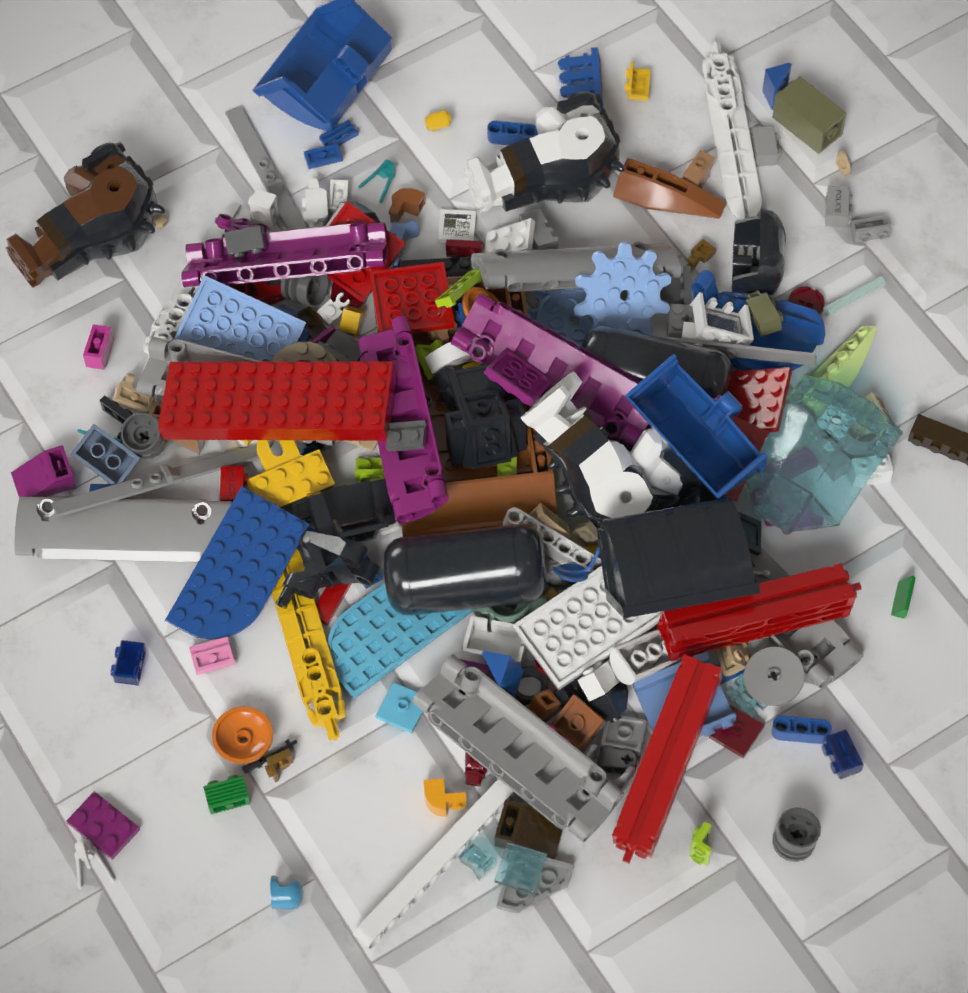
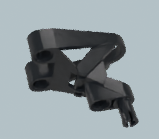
[275,531,381,609]

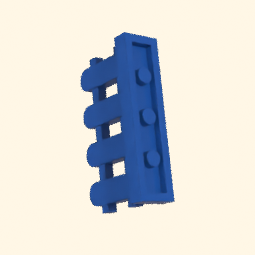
[558,47,604,109]

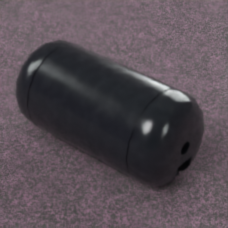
[581,325,732,399]
[383,524,547,616]

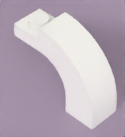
[425,342,483,374]

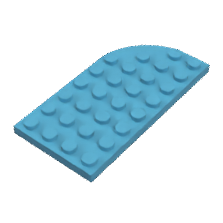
[327,583,473,700]

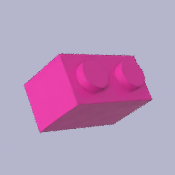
[83,324,114,370]

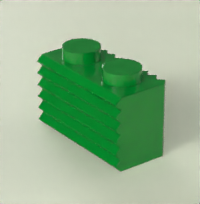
[203,775,250,815]

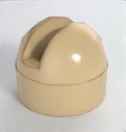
[154,214,167,229]

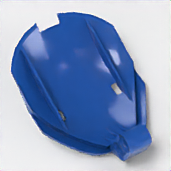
[691,270,825,371]

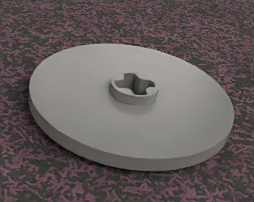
[744,647,805,706]

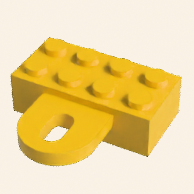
[247,440,335,509]

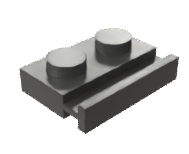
[386,420,428,452]

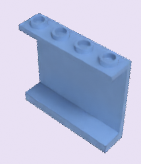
[633,651,736,737]

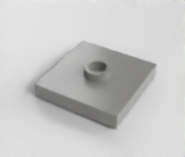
[600,715,648,757]

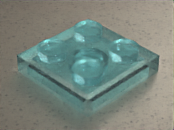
[495,842,547,895]

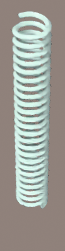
[823,276,886,317]

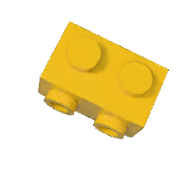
[624,62,651,101]

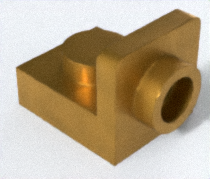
[265,749,293,782]

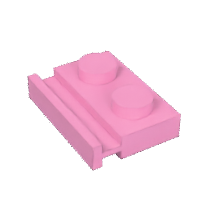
[189,637,235,675]

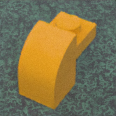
[423,778,467,817]

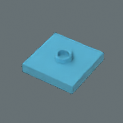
[376,682,424,734]

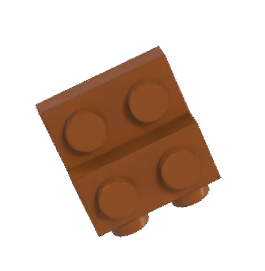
[551,694,606,752]

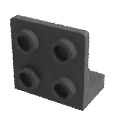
[660,266,692,305]
[317,329,361,362]

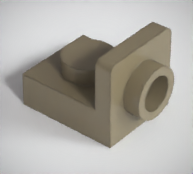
[569,521,598,548]

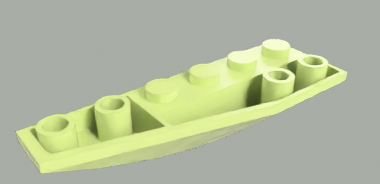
[789,326,877,418]

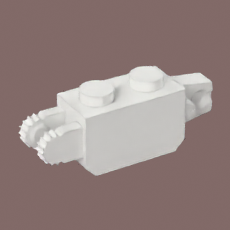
[302,178,329,228]

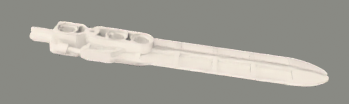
[703,42,762,220]
[143,204,250,368]

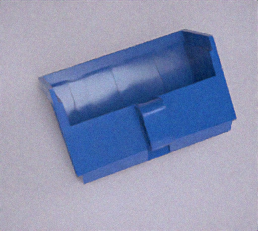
[252,0,392,131]
[625,354,768,499]

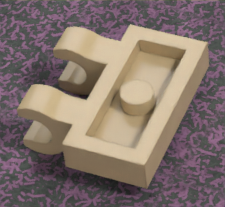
[113,373,154,414]

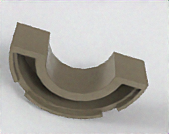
[271,342,337,362]

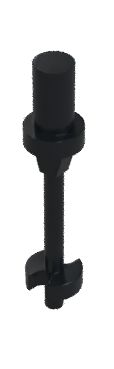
[241,739,297,774]

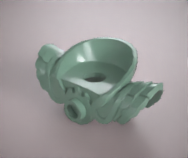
[473,596,548,624]

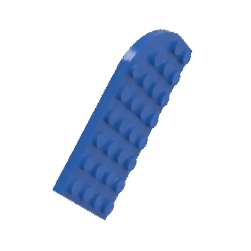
[165,486,310,639]

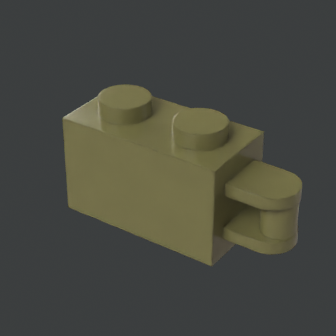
[746,290,783,337]

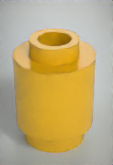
[424,110,452,131]

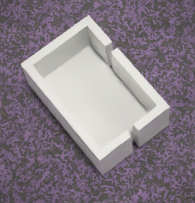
[462,616,526,667]

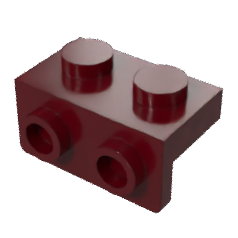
[446,239,484,257]

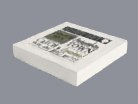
[438,209,476,243]

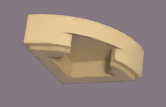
[836,151,851,176]

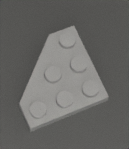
[496,849,574,914]

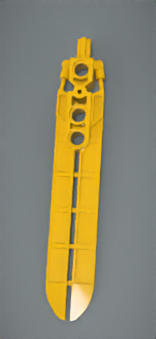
[272,548,347,741]

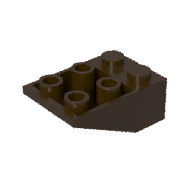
[494,800,563,860]

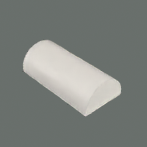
[610,629,693,685]

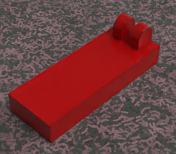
[316,576,352,626]

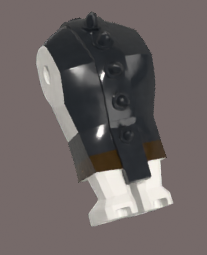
[464,92,625,213]
[521,371,703,529]

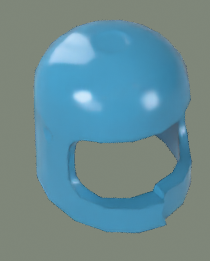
[270,876,303,910]

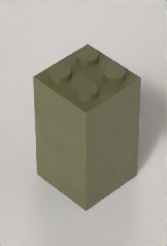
[772,76,847,154]

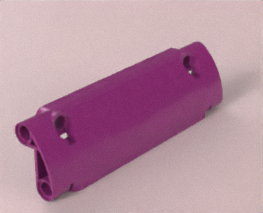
[181,222,387,287]
[451,293,649,448]
[358,316,449,523]

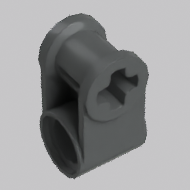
[597,747,636,774]

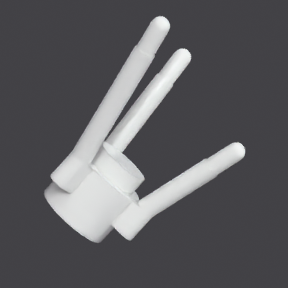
[74,839,115,889]

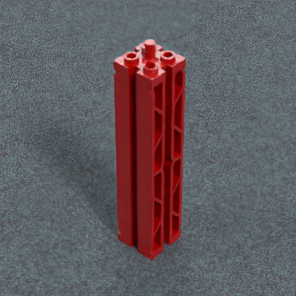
[657,563,862,661]
[612,654,722,864]

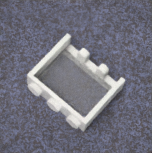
[690,292,754,346]

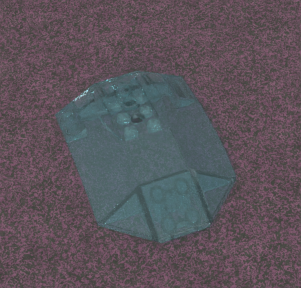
[746,375,903,533]

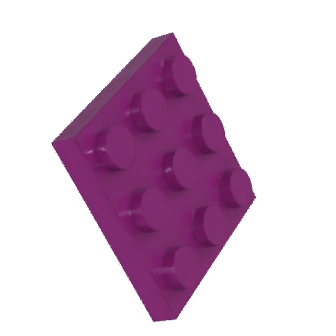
[484,348,553,407]

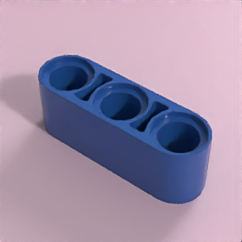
[487,121,538,146]
[771,716,832,744]

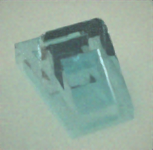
[458,844,497,881]

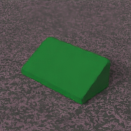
[891,576,915,619]

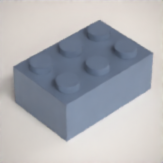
[71,424,140,485]

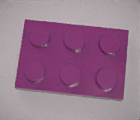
[66,791,140,860]

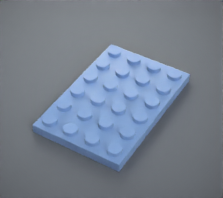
[174,275,306,362]

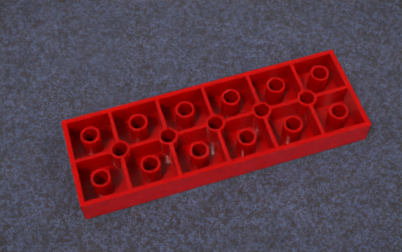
[158,361,397,441]

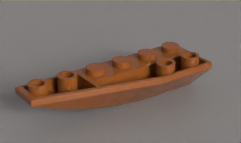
[613,158,726,219]

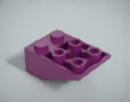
[11,445,77,497]

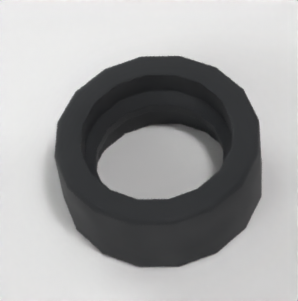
[514,666,549,706]

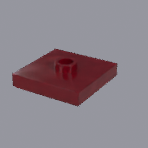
[709,705,765,759]

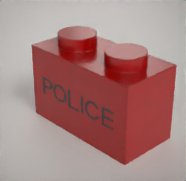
[220,466,249,501]

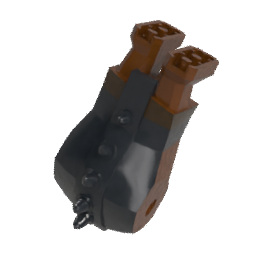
[5,141,165,288]

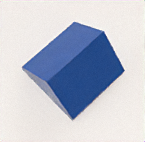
[762,63,792,110]
[482,651,524,697]

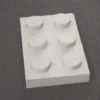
[484,218,535,253]

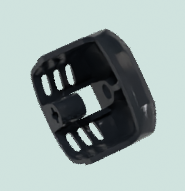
[732,209,786,295]

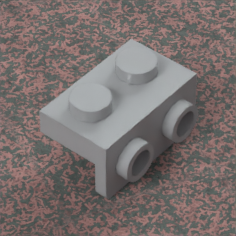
[849,216,892,242]

